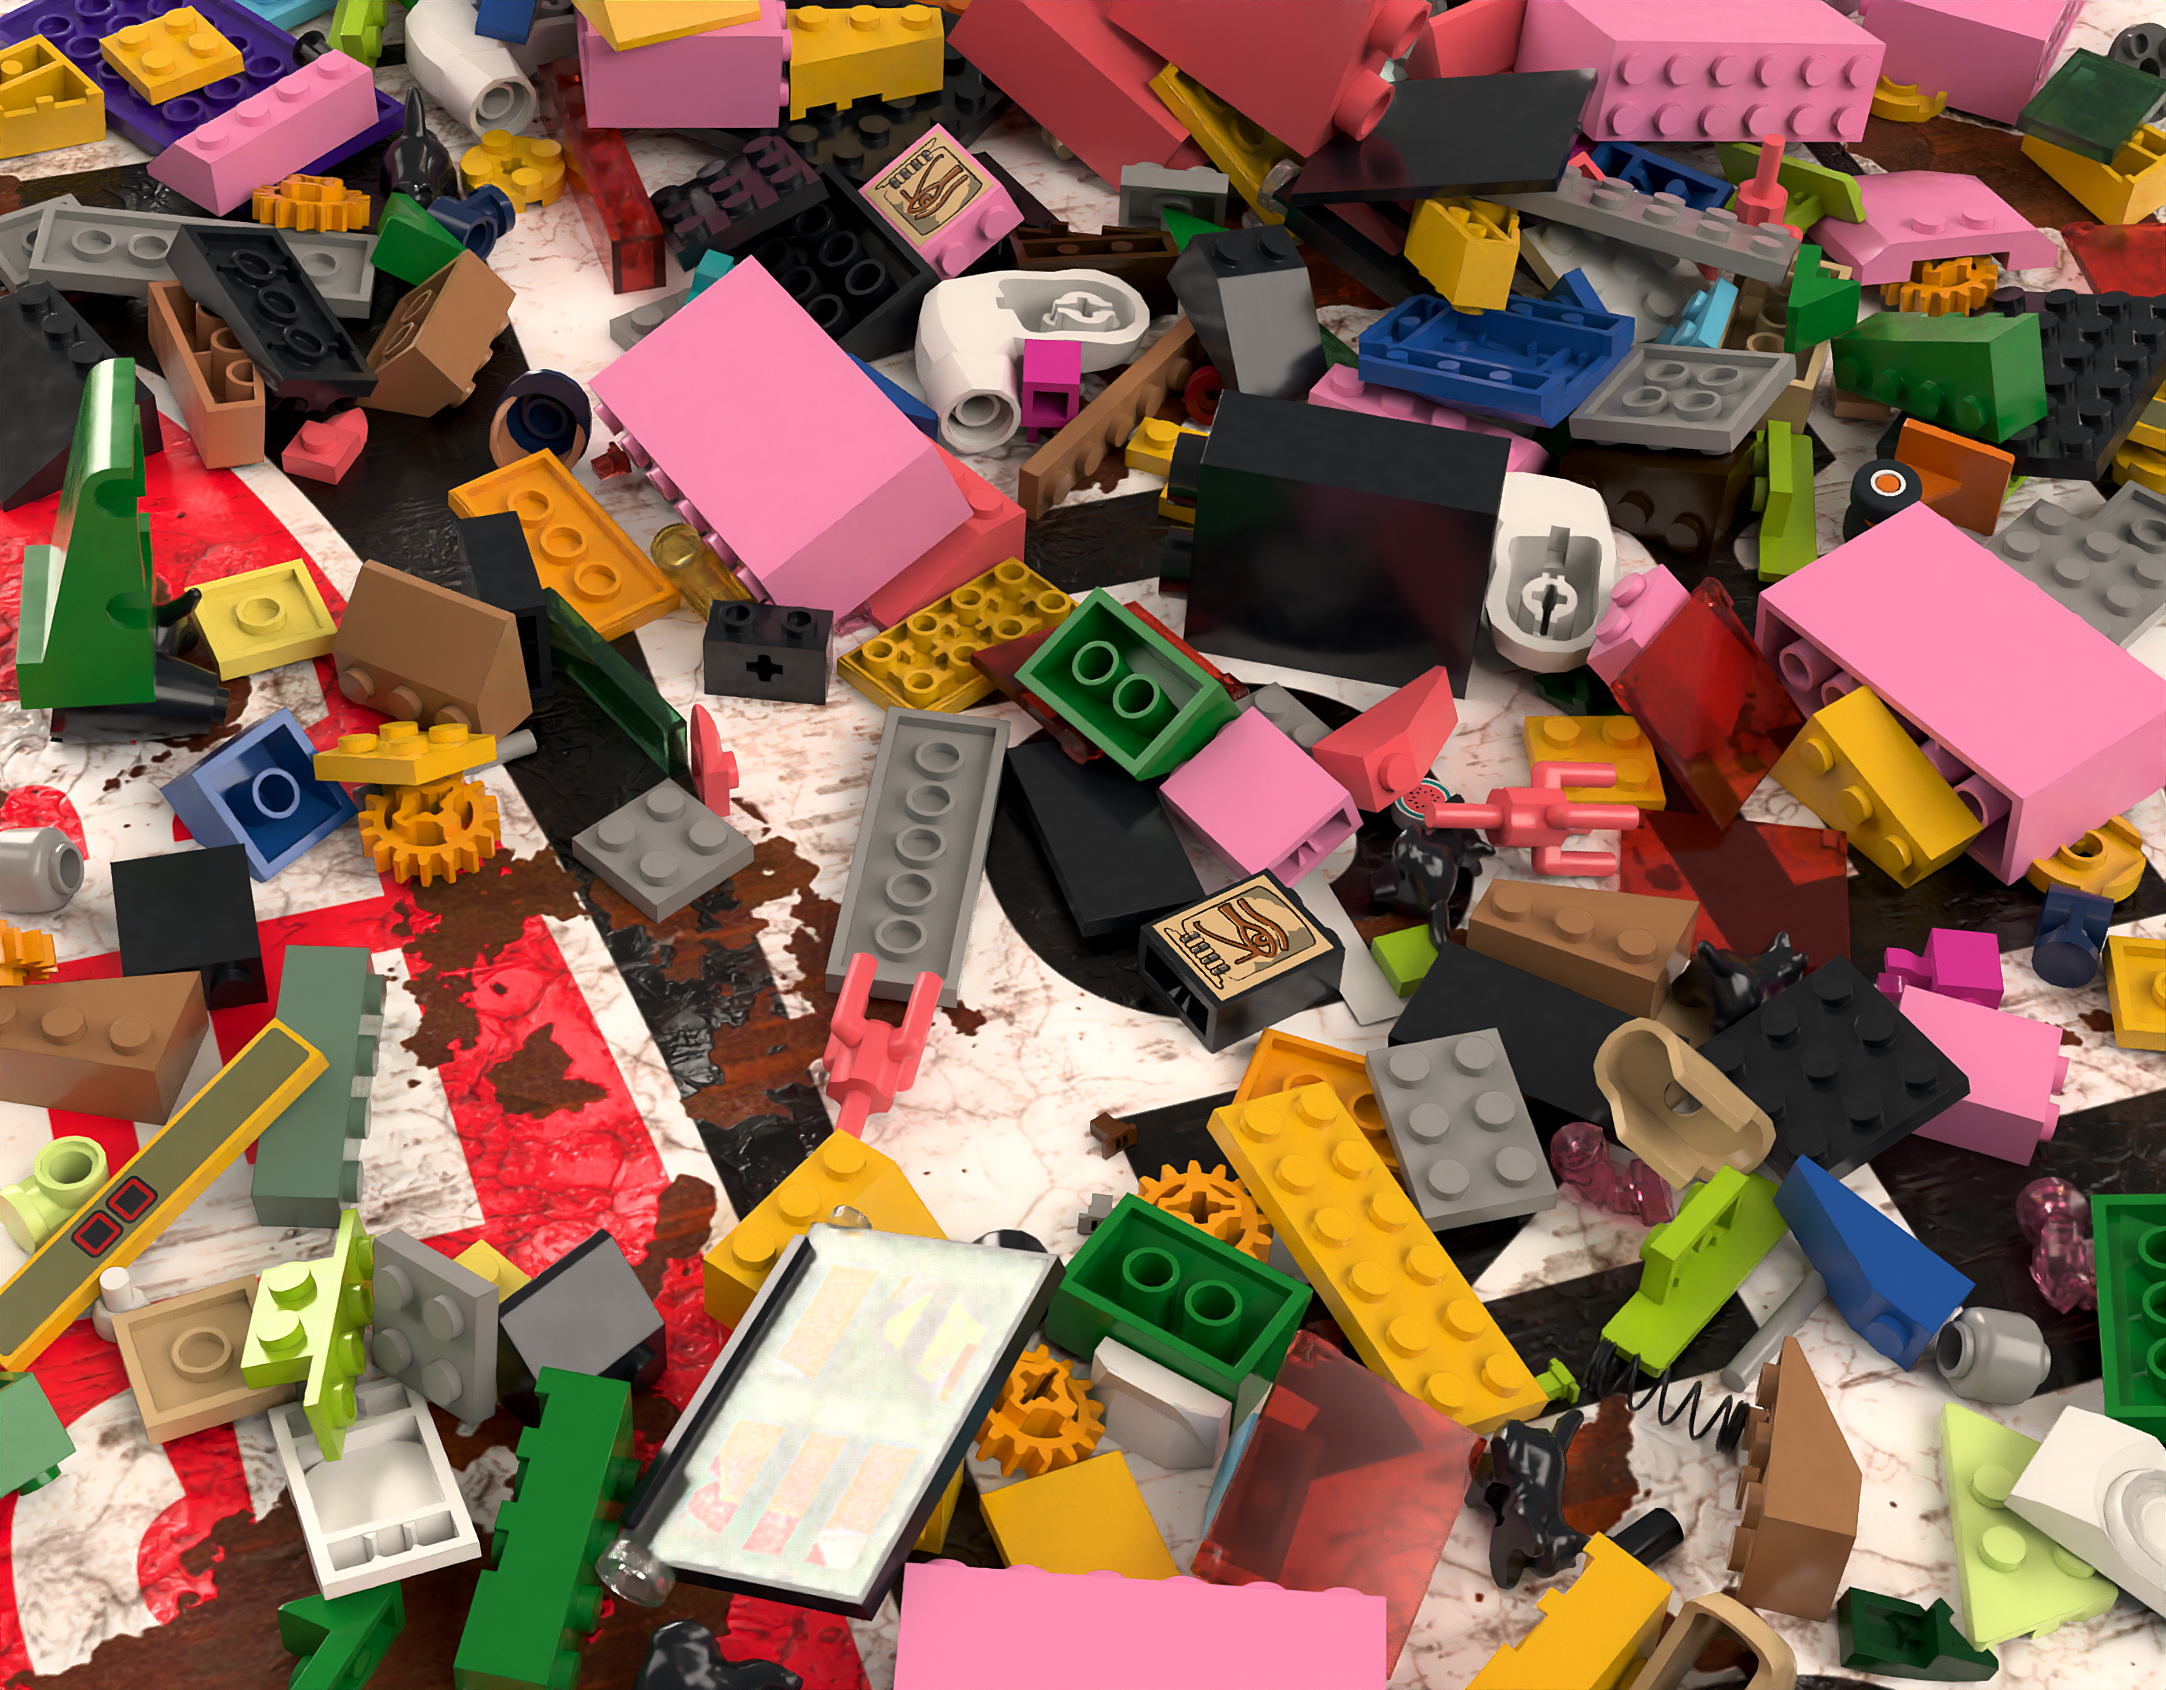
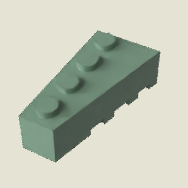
[251,945,387,1229]

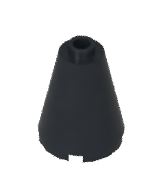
[50,649,230,744]

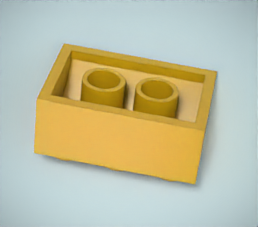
[570,0,761,52]
[703,1128,949,1384]

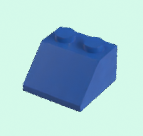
[159,706,359,883]

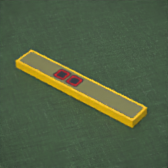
[0,1017,330,1372]

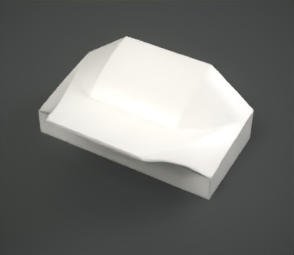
[1088,1336,1232,1470]

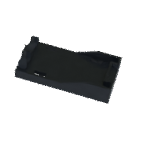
[165,224,379,413]

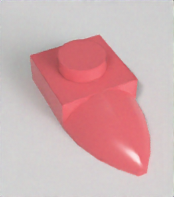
[281,407,368,485]
[690,704,739,817]

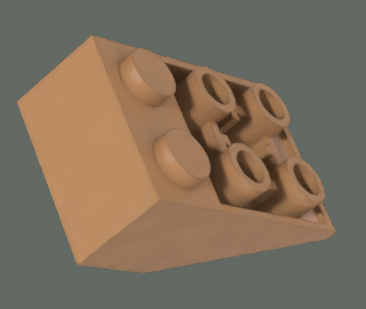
[1726,1336,1862,1623]

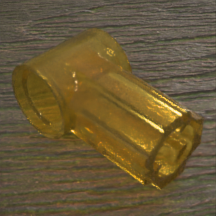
[650,523,756,624]

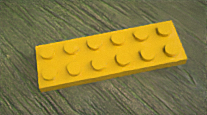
[1206,1081,1549,1453]

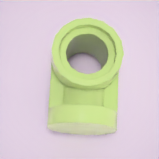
[0,1135,111,1254]

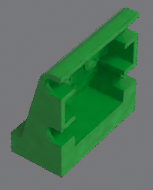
[16,358,157,710]

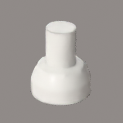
[92,1267,151,1343]

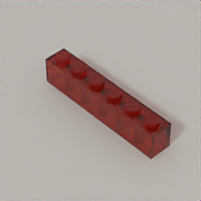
[537,58,666,295]

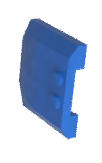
[1358,293,1635,429]

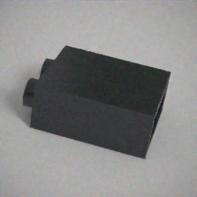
[1158,389,1512,700]

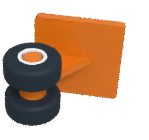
[1842,418,2015,543]

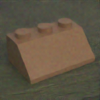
[354,248,517,418]
[332,559,533,743]

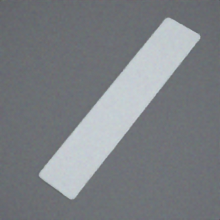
[1292,866,1405,1026]

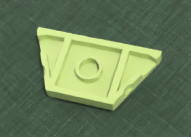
[1939,1402,2118,1653]

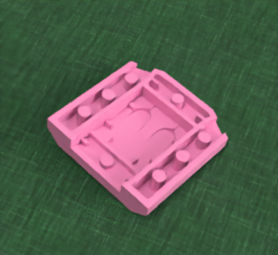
[1806,170,2058,286]

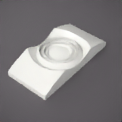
[267,1376,482,1601]
[2003,1405,2166,1618]

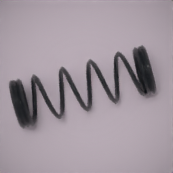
[1582,1337,1751,1456]

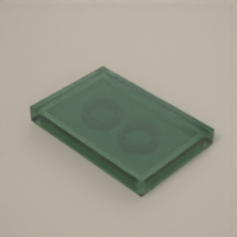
[2015,47,2166,165]

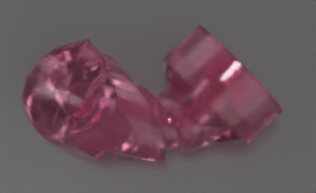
[1550,1122,1675,1228]
[2015,1177,2097,1314]

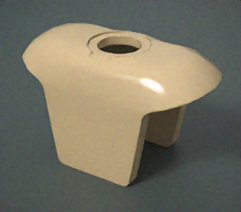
[1593,1017,1776,1191]
[1629,1592,1798,1690]

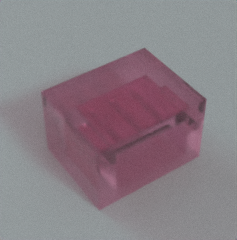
[833,601,872,638]

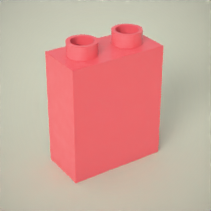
[946,0,1212,194]
[1107,0,1432,159]

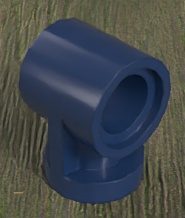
[427,184,516,261]
[2031,882,2114,988]

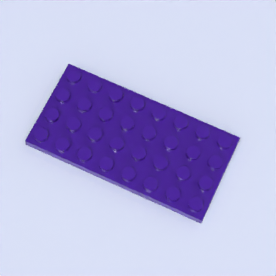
[0,0,404,215]

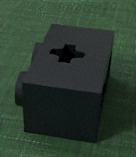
[703,599,834,705]

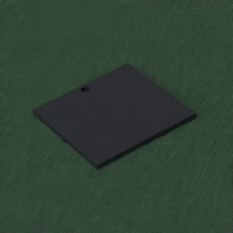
[1290,68,1598,206]

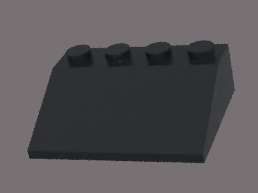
[722,159,942,363]
[0,280,164,512]

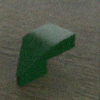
[1533,665,1635,716]
[1837,1586,1999,1682]

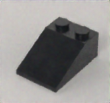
[1167,224,1328,401]

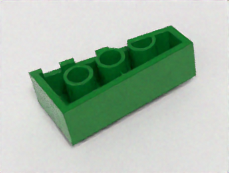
[1830,312,2048,444]
[453,1366,645,1690]

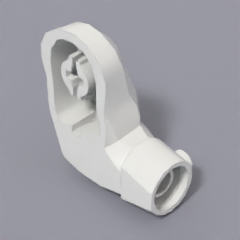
[405,0,579,144]
[914,269,1150,454]
[1485,472,1621,673]

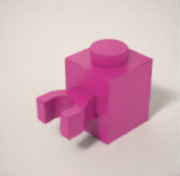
[1020,339,1081,443]
[1876,928,2004,1010]

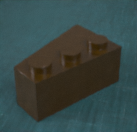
[1001,220,1180,321]
[1558,438,1756,565]

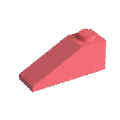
[1311,665,1459,813]

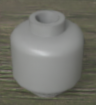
[0,826,84,913]
[1936,1307,2051,1405]

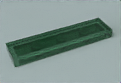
[543,586,688,776]

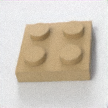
[110,1273,297,1446]

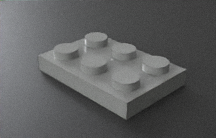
[1365,1028,1559,1232]

